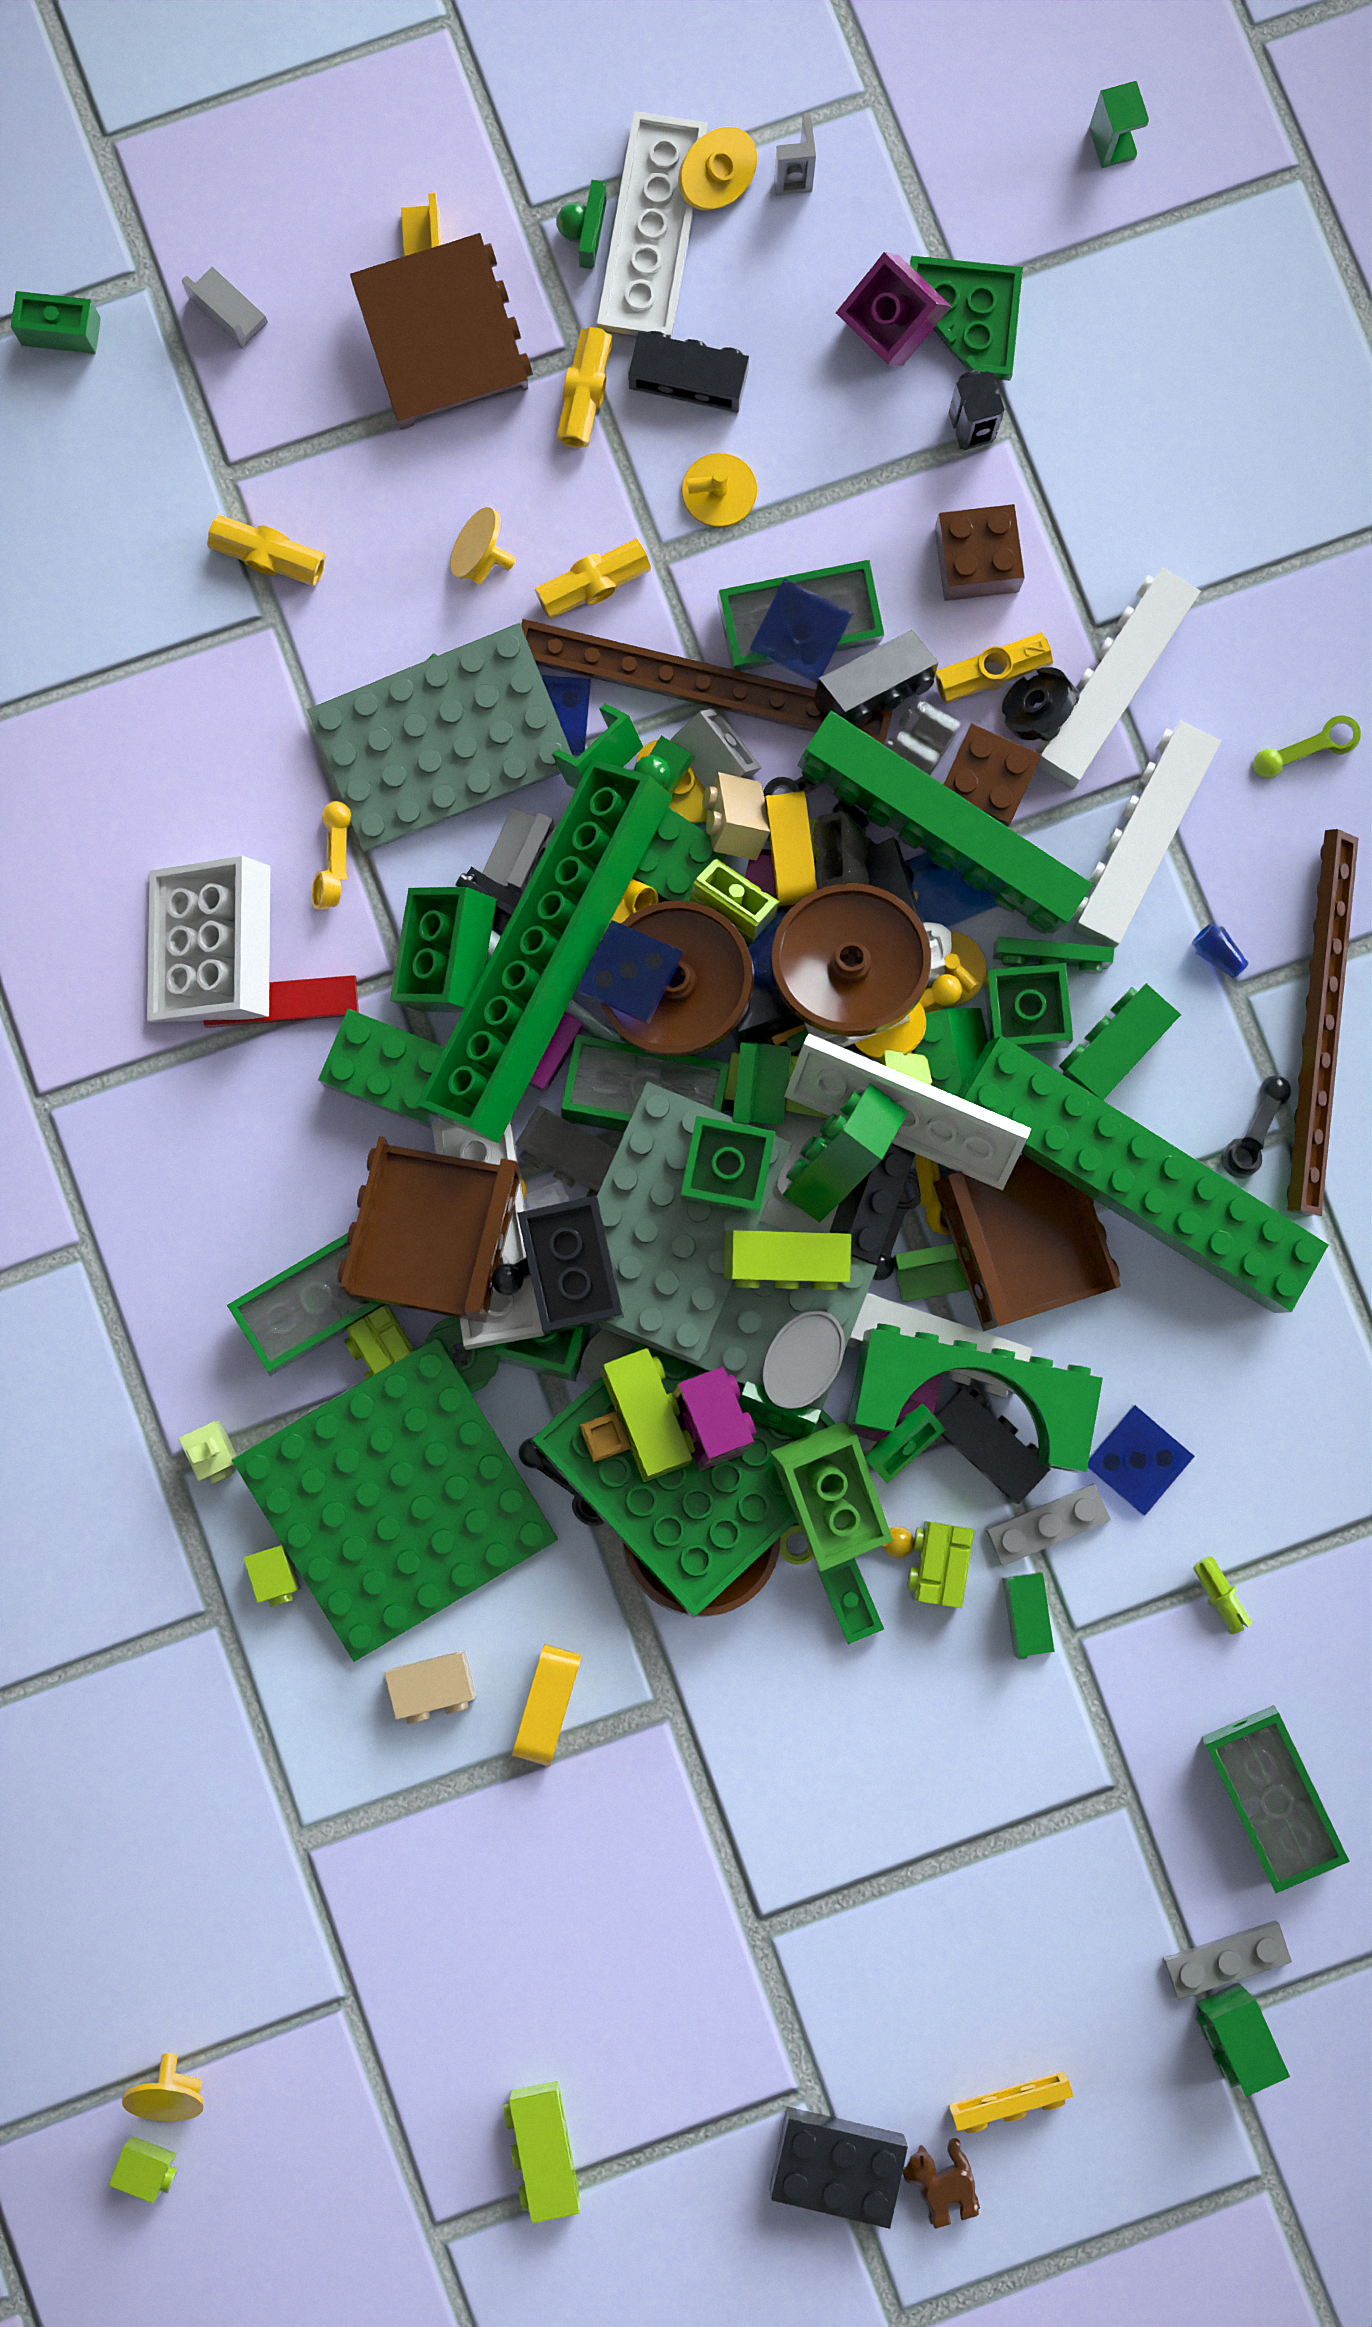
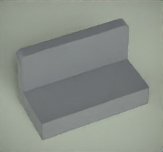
[774,114,816,195]
[181,266,268,348]
[670,708,762,789]
[482,808,555,895]

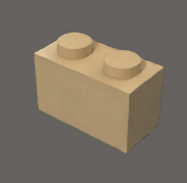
[702,772,770,860]
[385,1650,476,1724]

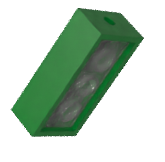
[717,559,885,671]
[561,1034,730,1132]
[227,1233,389,1376]
[1202,1705,1350,1894]

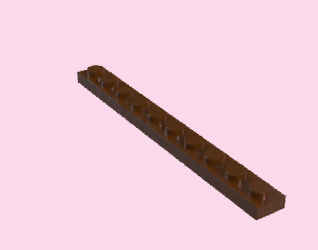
[521,619,893,745]
[1287,829,1359,1216]

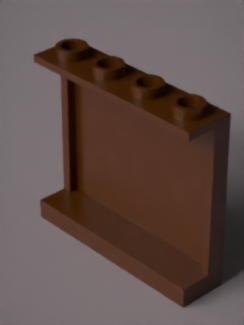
[350,233,533,430]
[337,1136,522,1323]
[933,1154,1121,1332]

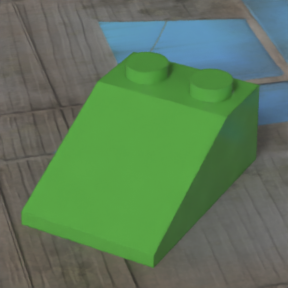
[770,1421,893,1572]

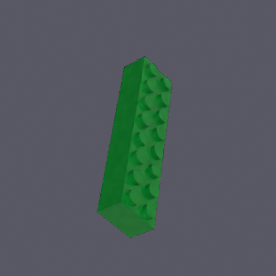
[797,711,1093,934]

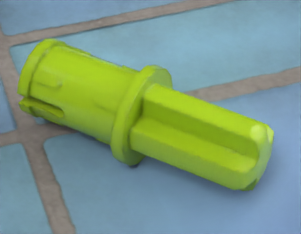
[1193,1556,1252,1635]

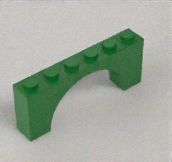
[847,1323,1103,1473]

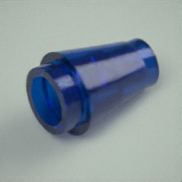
[1191,922,1249,979]

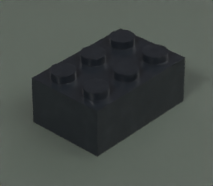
[517,1195,624,1335]
[769,2106,908,2229]

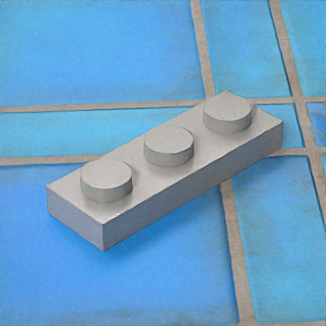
[986,1483,1111,1566]
[1163,1920,1292,2000]

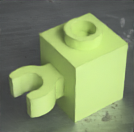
[179,1421,237,1485]

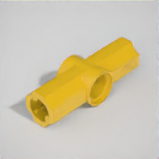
[557,327,612,449]
[206,514,326,587]
[535,538,651,620]
[935,632,1054,704]

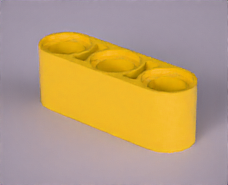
[765,791,817,906]
[512,1644,582,1767]

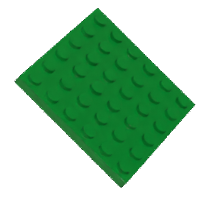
[231,1336,558,1662]
[531,1343,866,1618]

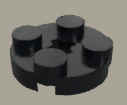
[1002,667,1080,741]

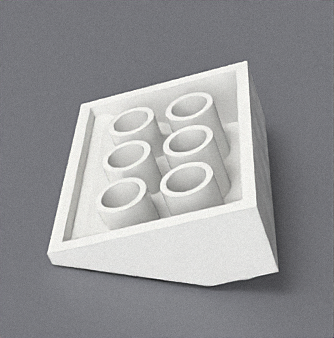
[147,856,270,1022]

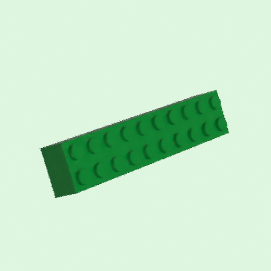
[416,759,673,1144]
[956,1036,1329,1313]

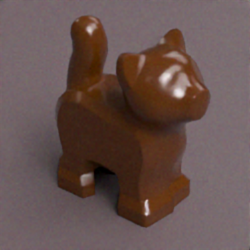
[903,2138,980,2229]

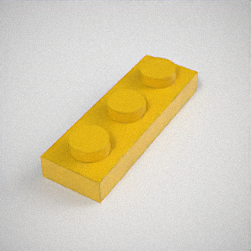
[949,2071,1074,2133]

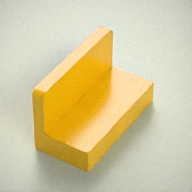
[401,192,442,256]

